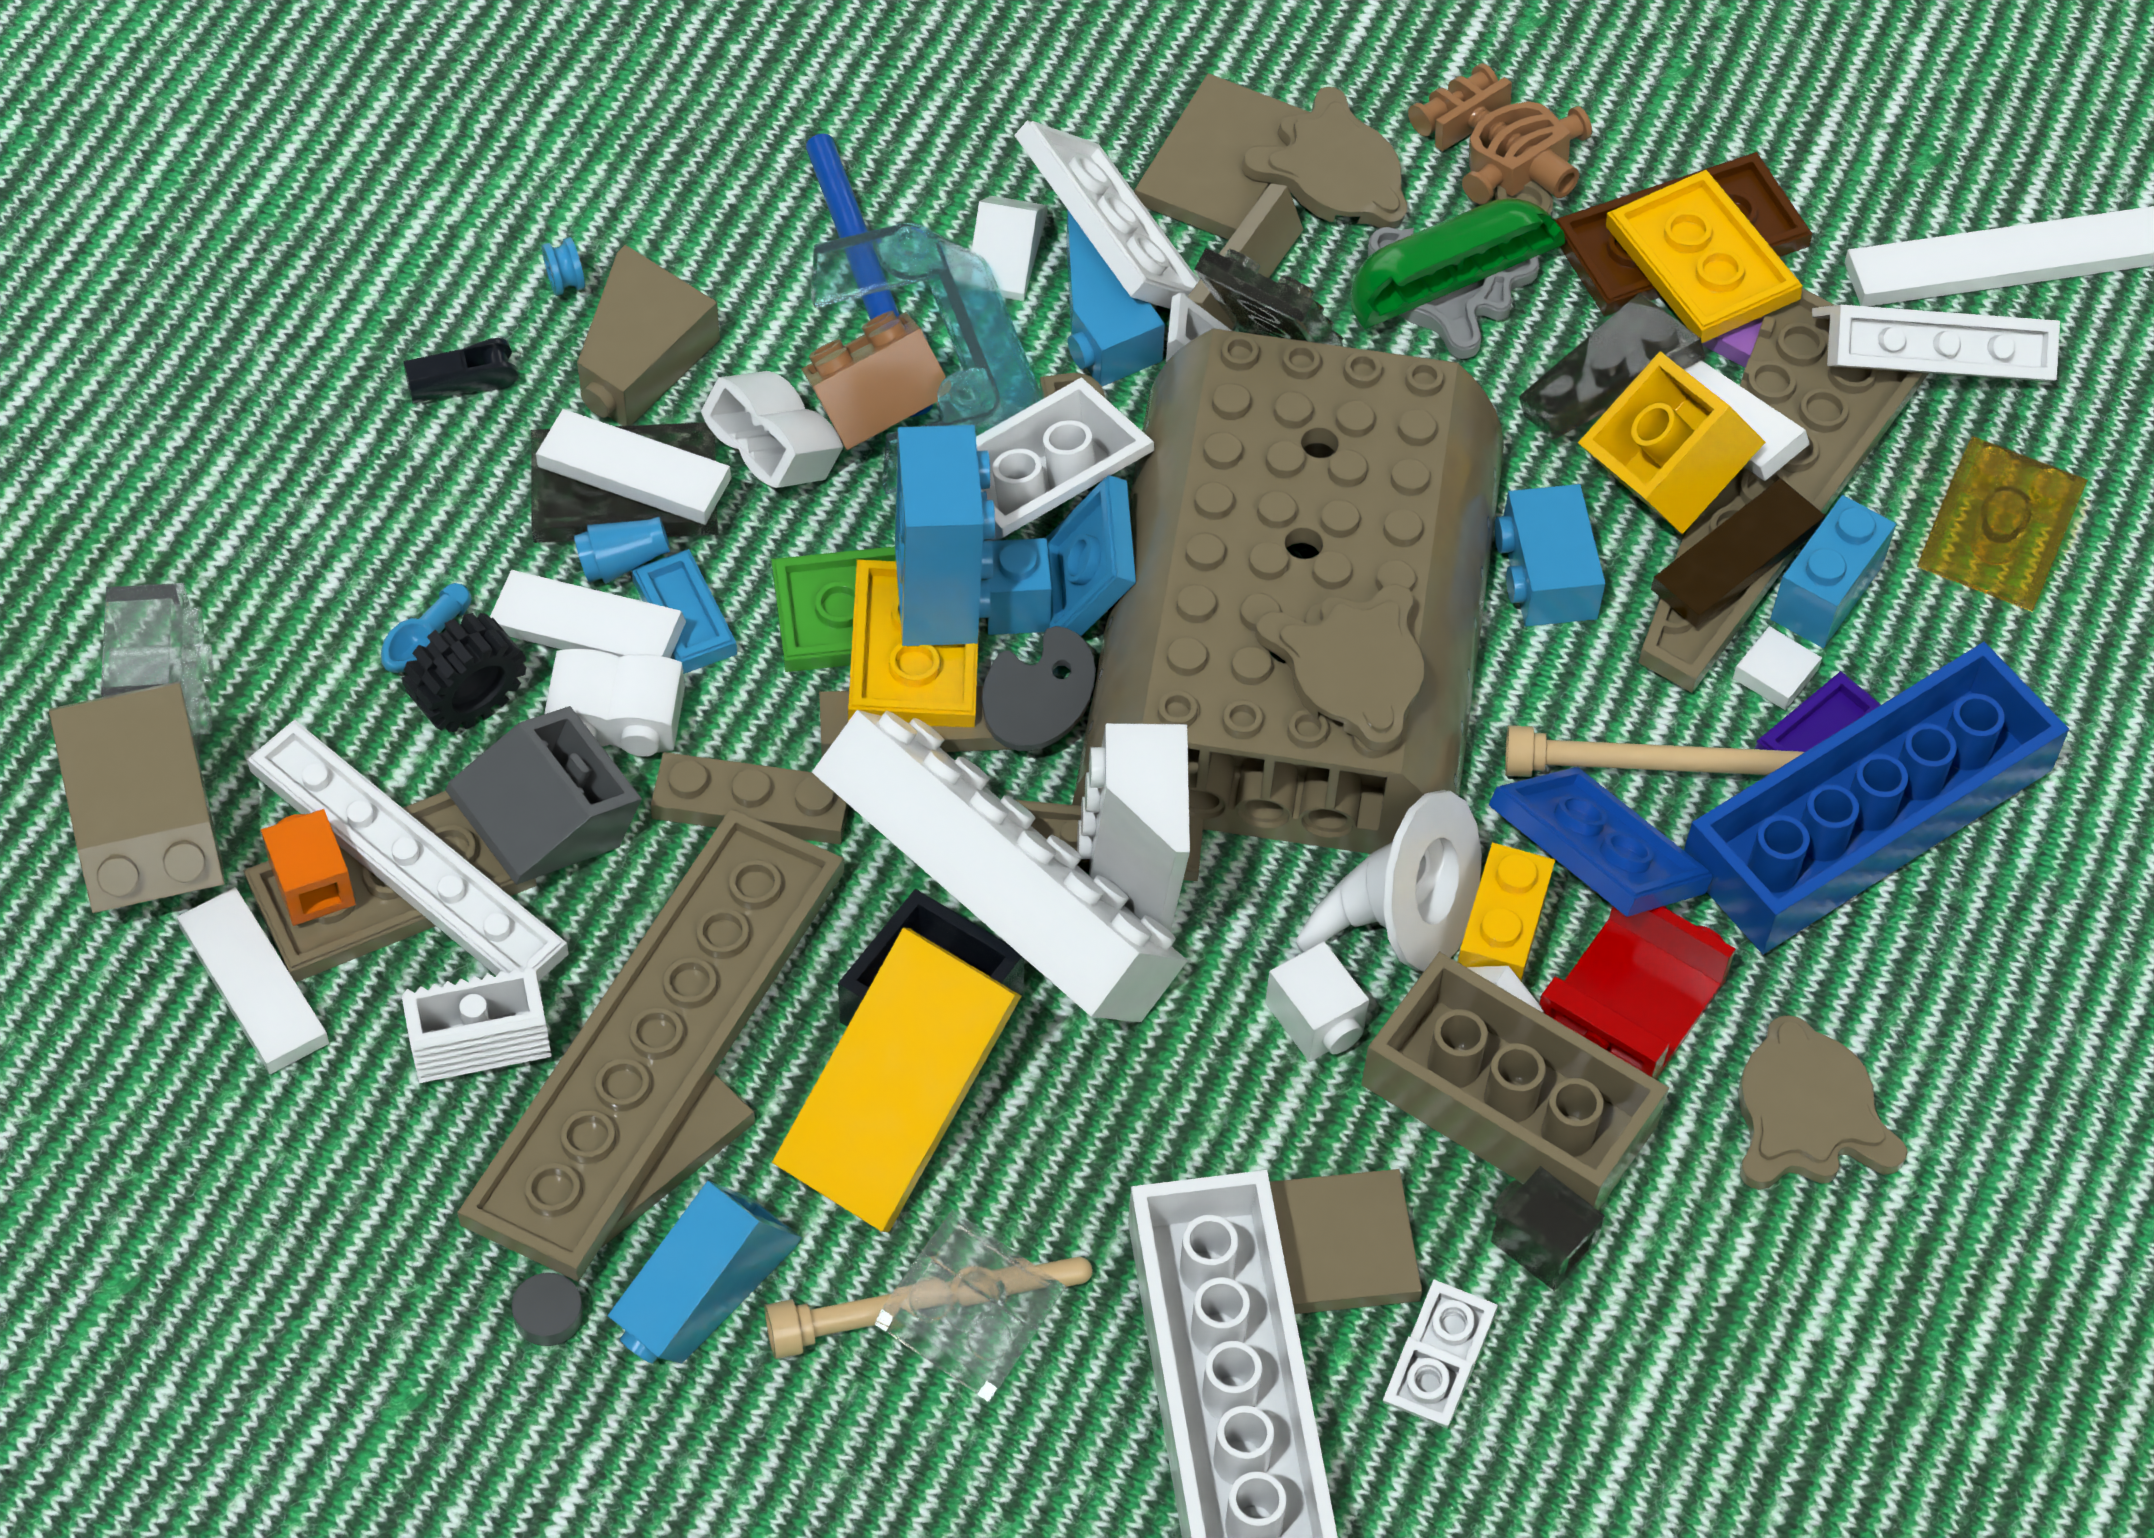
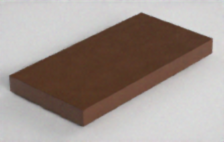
[1555,152,1812,317]

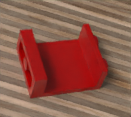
[1539,906,1736,1080]

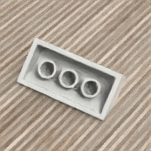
[1077,723,1190,932]

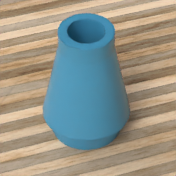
[574,516,671,584]

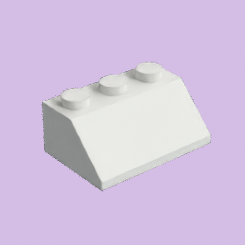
[976,377,1154,541]

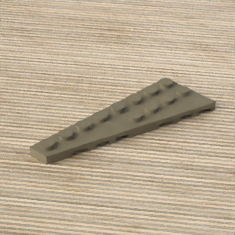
[1638,288,1929,693]

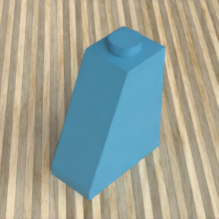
[607,1181,802,1364]

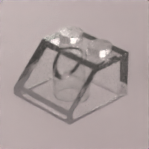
[874,1209,1066,1402]

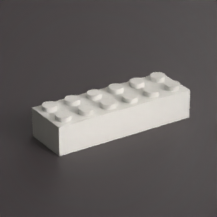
[812,710,1188,1022]
[1128,1170,1338,1538]

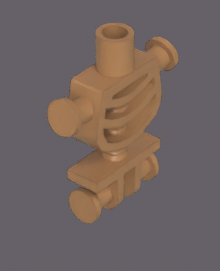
[1408,63,1592,204]

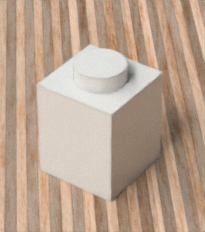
[1265,941,1369,1062]

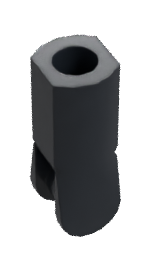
[403,338,518,404]

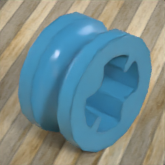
[541,237,585,296]

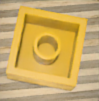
[1578,351,1766,534]

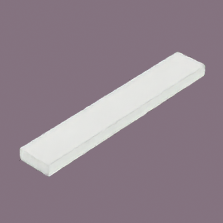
[1844,206,2154,307]
[247,719,569,982]

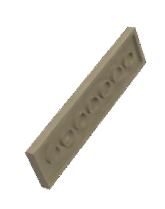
[457,808,844,1282]

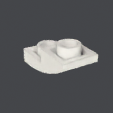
[1383,1279,1498,1429]

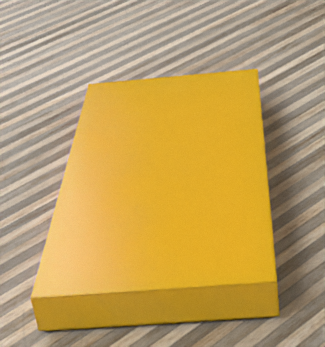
[772,928,1022,1232]

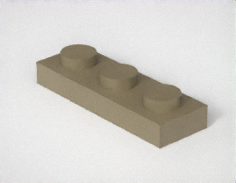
[651,752,849,845]

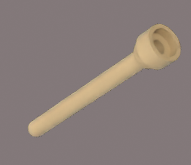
[1505,725,1804,777]
[764,1257,1093,1359]

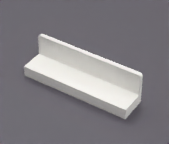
[1812,305,2060,381]

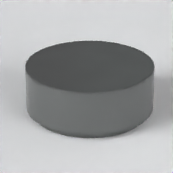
[512,1273,583,1346]

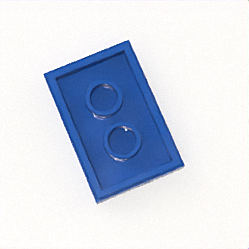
[1489,767,1714,917]

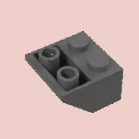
[445,706,642,885]

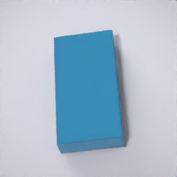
[632,549,737,674]

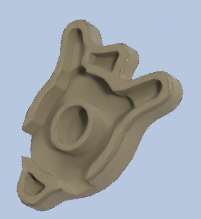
[1242,87,1407,228]
[1255,584,1425,751]
[1738,1015,1907,1190]

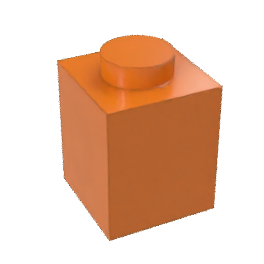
[261,809,356,926]

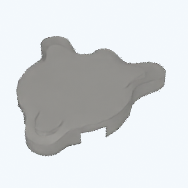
[1368,227,1539,359]

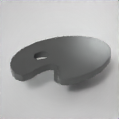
[982,626,1095,751]

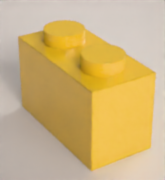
[1457,842,1555,982]

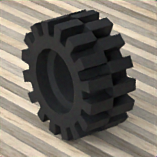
[402,613,527,732]

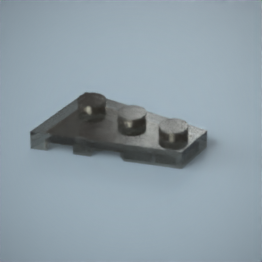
[1518,293,1706,440]

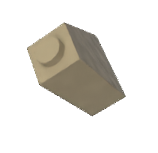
[577,245,720,429]

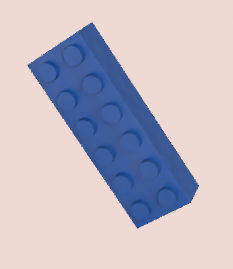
[1684,642,2069,954]

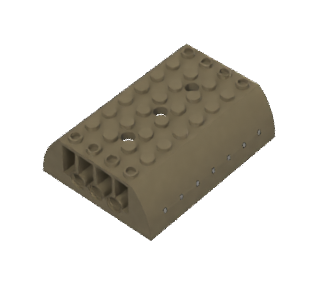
[1072,328,1504,854]

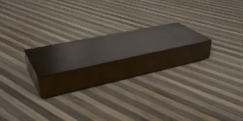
[1651,478,1826,628]

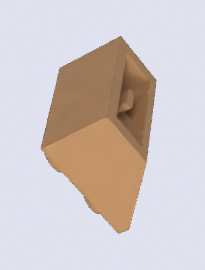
[801,311,954,450]

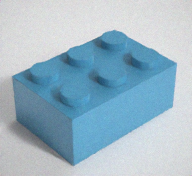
[895,425,995,646]

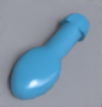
[381,583,472,673]

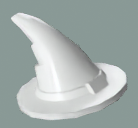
[1296,790,1482,972]

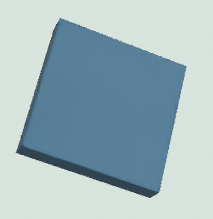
[1046,475,1136,636]

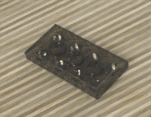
[1194,248,1344,347]

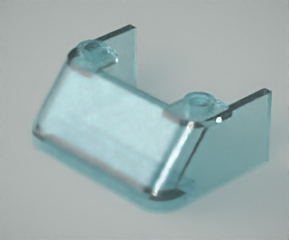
[811,223,1043,495]

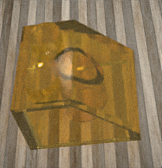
[1917,436,2088,612]

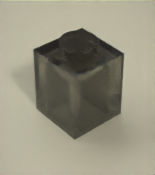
[1491,1166,1605,1291]

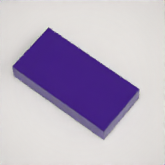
[1754,671,1881,752]

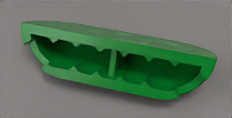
[1350,198,1565,329]

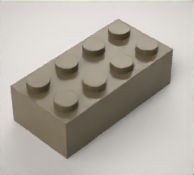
[1361,951,1669,1224]

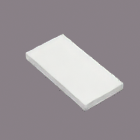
[1014,121,1199,309]

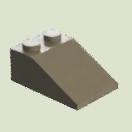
[49,681,224,913]

